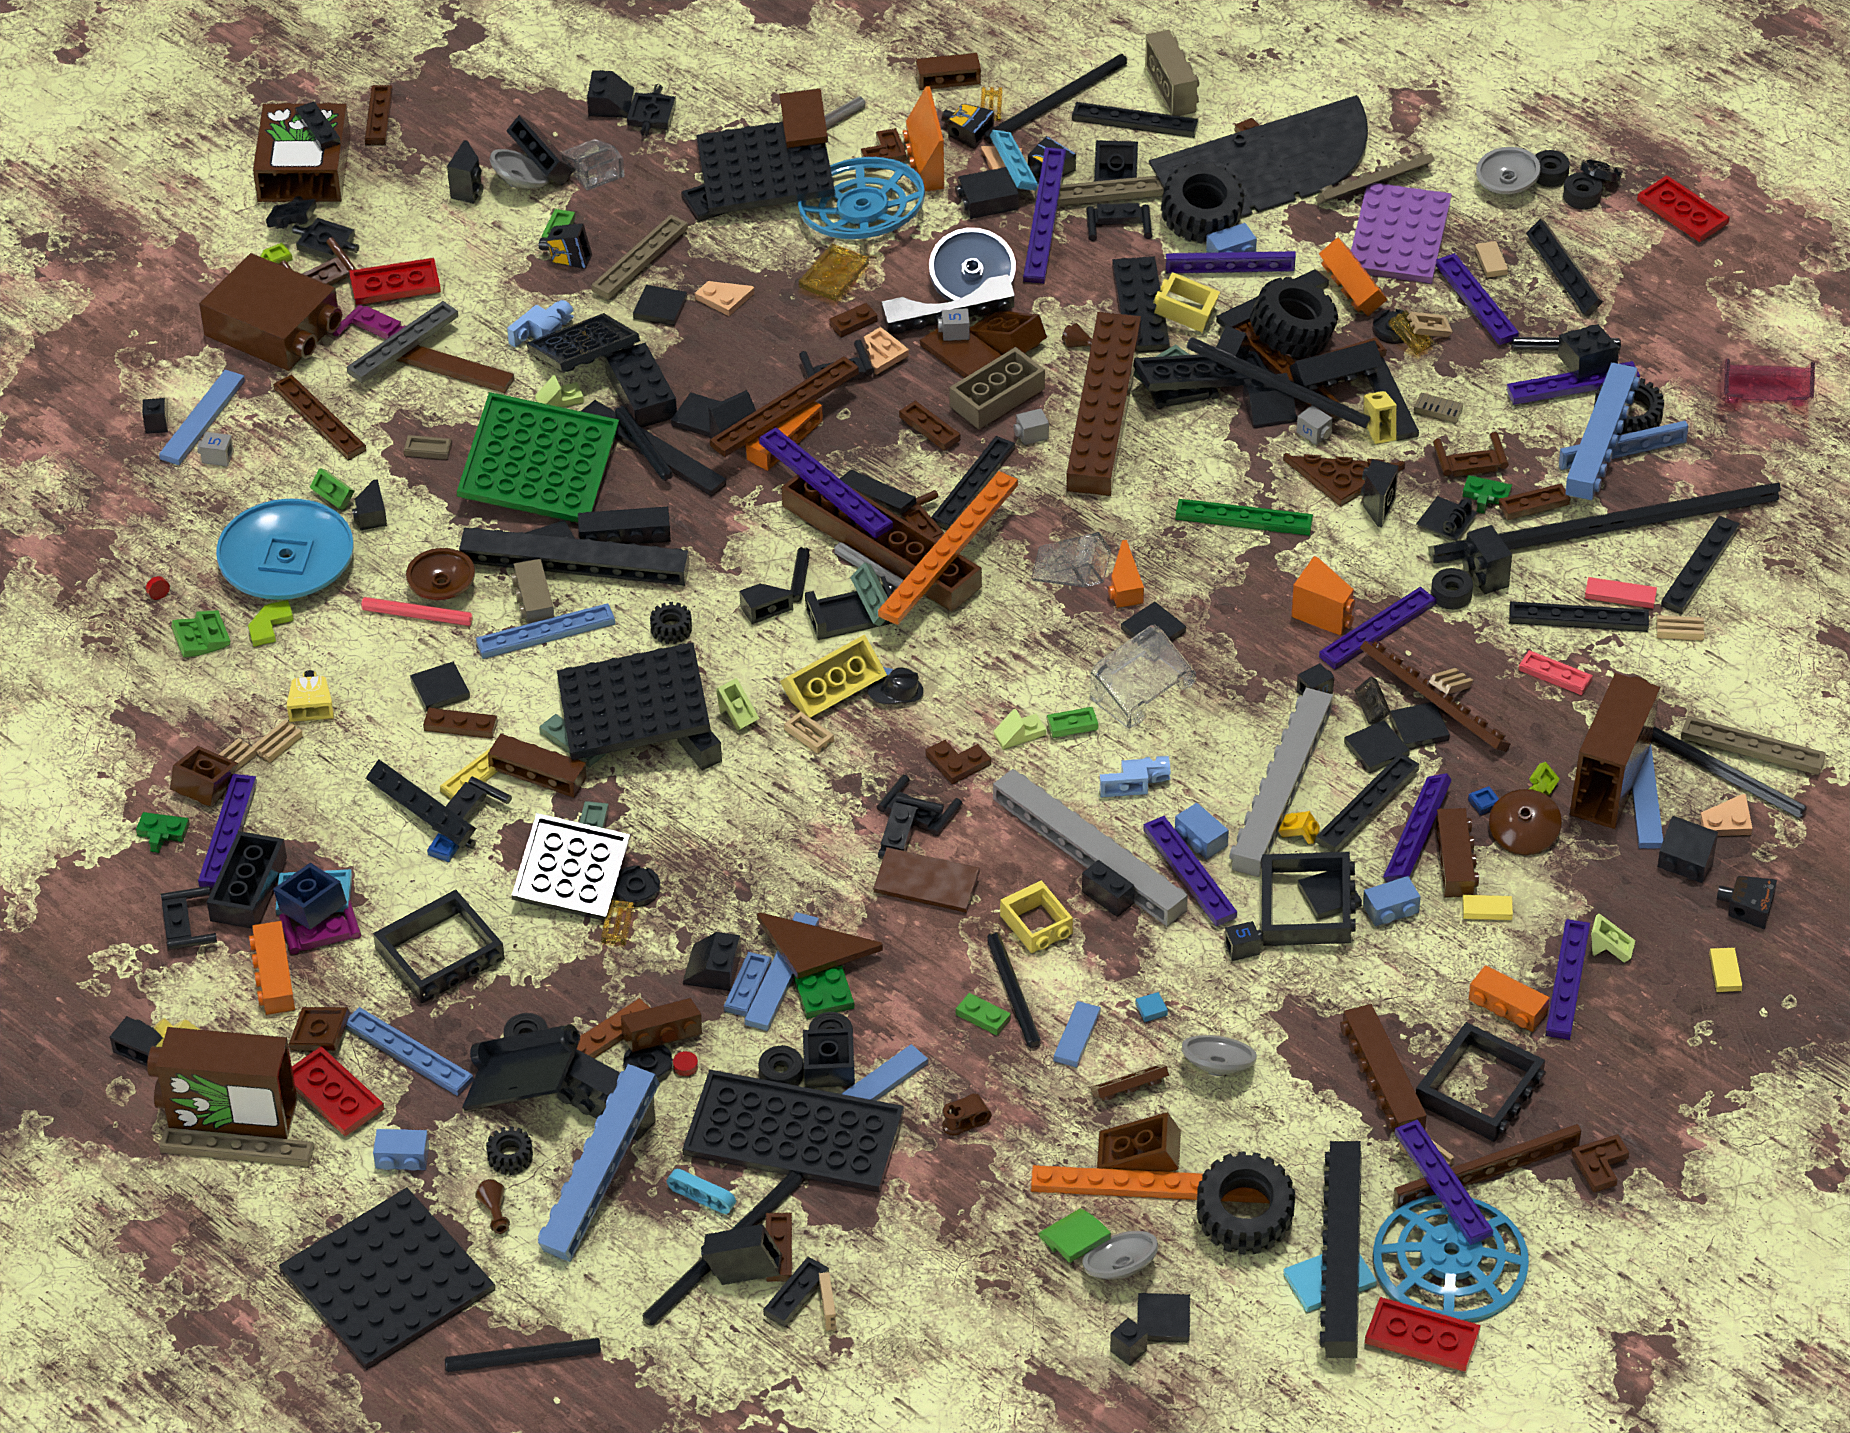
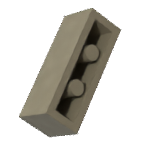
[511,559,554,624]

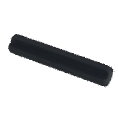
[790,547,810,602]

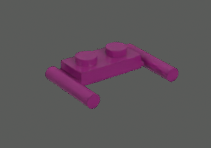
[333,305,406,339]
[279,900,361,954]

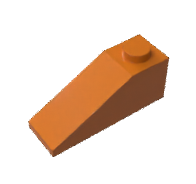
[1108,540,1144,608]

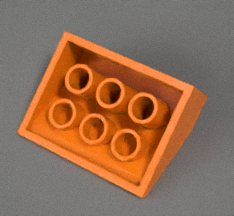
[902,86,944,191]

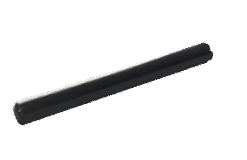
[987,932,1041,1048]
[444,1337,601,1372]

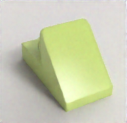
[535,375,584,408]
[716,678,760,731]
[994,709,1046,750]
[1591,914,1635,963]

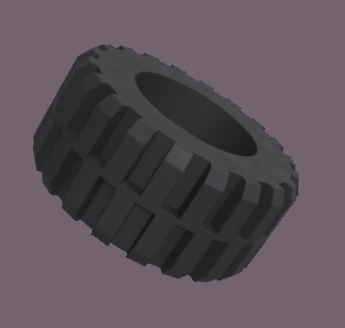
[1161,161,1245,244]
[1250,277,1338,358]
[1196,1151,1295,1255]

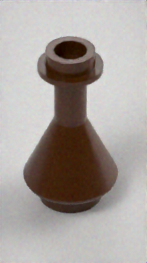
[1062,323,1092,348]
[475,1179,510,1234]

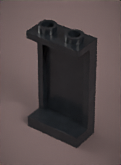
[805,576,894,640]

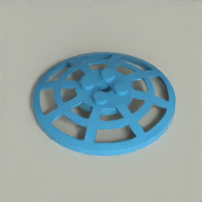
[798,157,925,239]
[1373,1195,1529,1323]

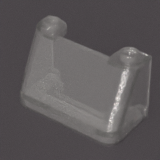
[1090,625,1196,729]

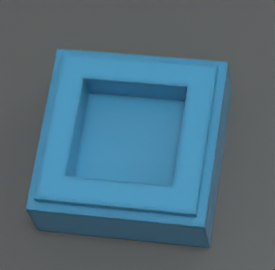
[1135,992,1168,1022]

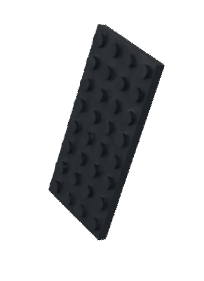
[682,1069,904,1193]

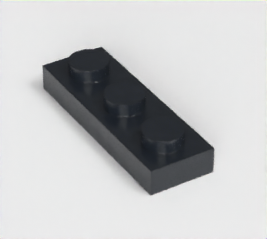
[295,101,341,150]
[763,1257,829,1327]

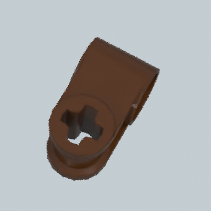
[942,1093,992,1136]

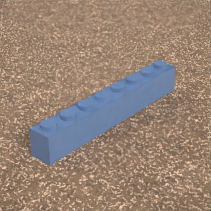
[1566,363,1640,500]
[538,1064,660,1262]

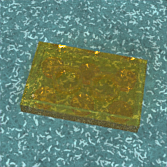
[799,243,869,302]

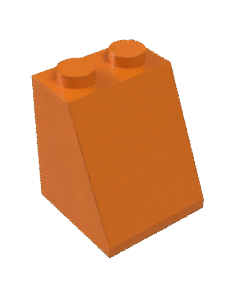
[1292,556,1355,636]

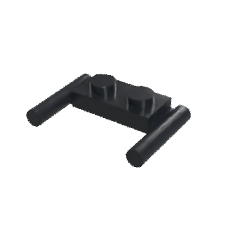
[1086,203,1153,241]
[799,340,874,381]
[1149,387,1220,409]
[877,774,963,836]
[432,776,512,849]
[878,794,944,859]
[161,886,217,950]

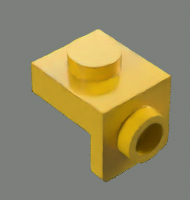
[1278,811,1320,844]

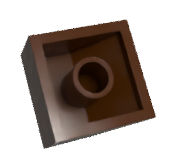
[170,746,238,807]

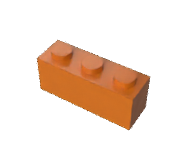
[1468,965,1550,1032]

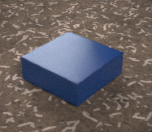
[1468,786,1499,815]
[427,833,460,862]

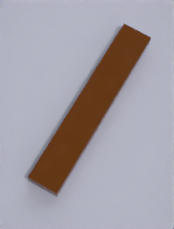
[395,345,515,393]
[273,375,367,460]

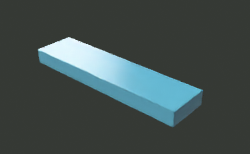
[990,130,1038,191]

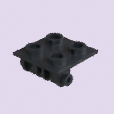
[1416,496,1478,541]

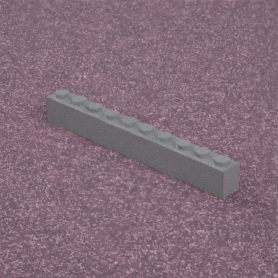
[1229,688,1333,877]
[993,769,1188,926]

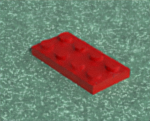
[1637,175,1730,242]
[349,258,441,305]
[292,1046,384,1137]
[1364,1297,1481,1372]

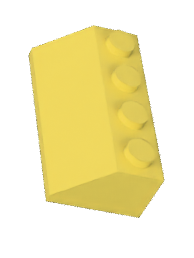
[779,634,887,718]

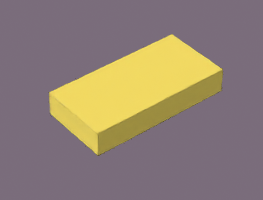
[1463,895,1513,920]
[1709,948,1742,992]

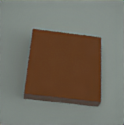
[288,1007,350,1051]

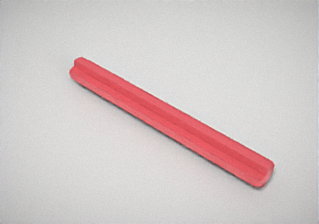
[361,597,473,626]

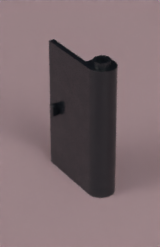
[462,1024,580,1111]

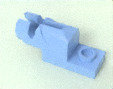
[507,300,574,347]
[1099,756,1171,797]

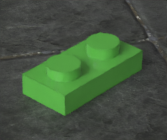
[541,209,576,238]
[310,468,355,510]
[1047,707,1098,738]
[956,993,1011,1036]

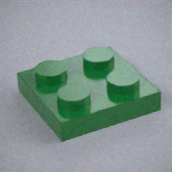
[794,966,855,1019]

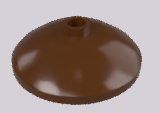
[406,548,475,600]
[1489,789,1562,855]

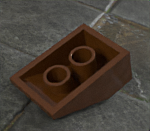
[969,311,1047,355]
[1097,1112,1181,1172]

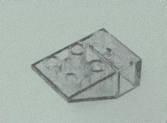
[560,139,625,191]
[1031,532,1111,587]

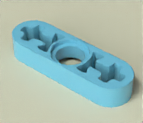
[666,1169,736,1214]

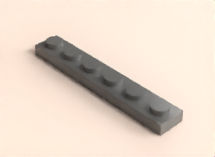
[346,301,458,383]

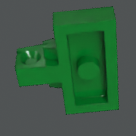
[1462,475,1512,514]
[136,812,190,853]

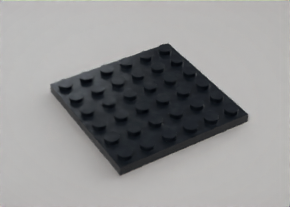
[696,122,836,215]
[557,642,711,760]
[279,1187,496,1370]

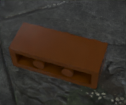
[916,53,981,90]
[621,998,702,1052]

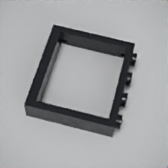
[1262,851,1356,946]
[373,889,505,1004]
[1416,1022,1546,1142]

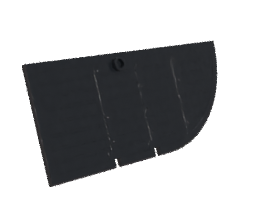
[1149,95,1368,218]

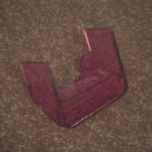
[1719,359,1815,406]

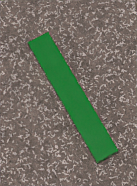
[1175,498,1313,536]

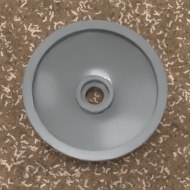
[1476,147,1540,194]
[489,149,549,189]
[1182,1035,1257,1076]
[1083,1231,1159,1280]

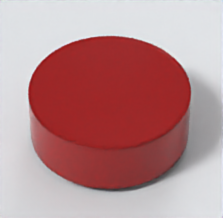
[146,576,170,600]
[673,1051,698,1076]

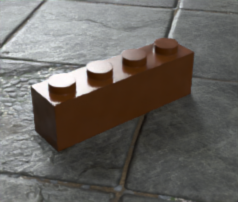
[488,733,586,798]
[1436,808,1479,898]

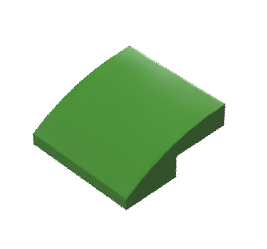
[171,610,231,658]
[1039,1208,1111,1263]

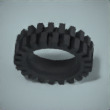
[1594,378,1664,436]

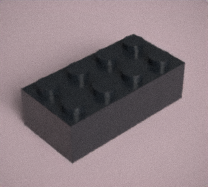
[605,342,677,428]
[207,831,287,929]
[557,1049,656,1141]

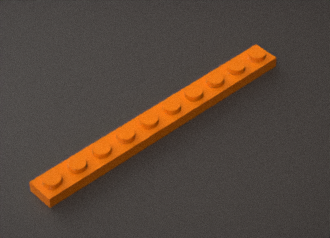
[878,471,1018,625]
[1031,1165,1270,1203]

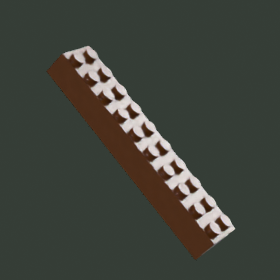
[1066,312,1141,496]
[781,475,982,612]

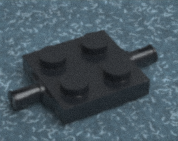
[627,84,676,136]
[266,196,317,229]
[292,218,359,260]

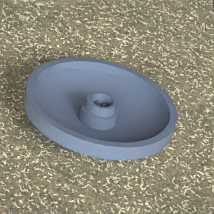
[929,228,1016,302]

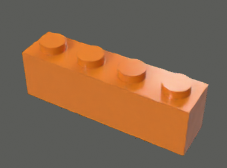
[1318,237,1388,316]
[746,401,823,471]
[249,921,295,1015]

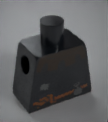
[1717,876,1777,929]

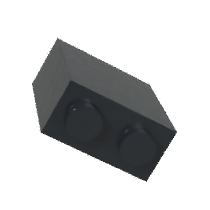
[955,167,1019,219]
[701,1224,782,1285]

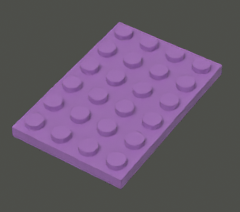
[1351,183,1452,284]

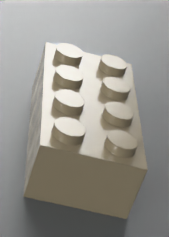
[1145,29,1199,116]
[949,347,1045,429]

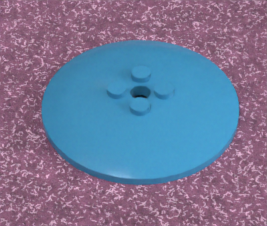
[216,499,354,600]

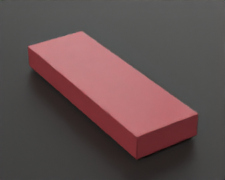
[1585,577,1657,609]
[1519,650,1593,695]

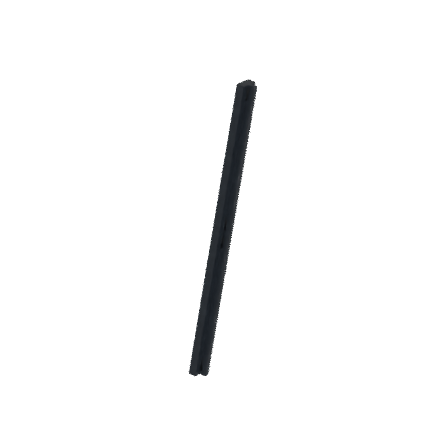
[1428,482,1781,563]

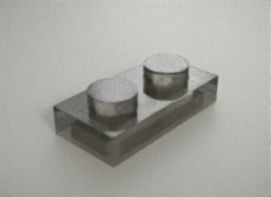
[1354,676,1391,725]

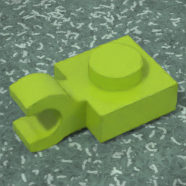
[1529,762,1560,795]

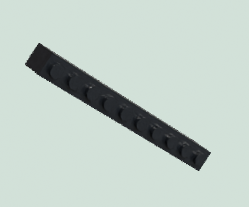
[459,527,690,586]
[1320,1141,1362,1358]

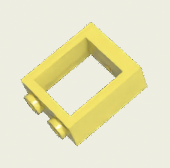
[1153,272,1220,332]
[1000,880,1073,954]

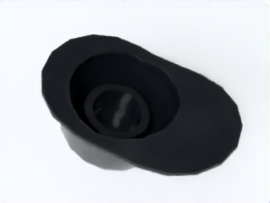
[868,667,924,704]

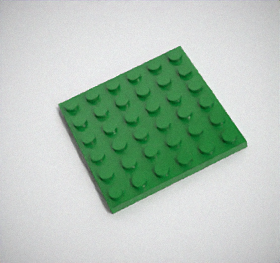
[457,392,619,523]

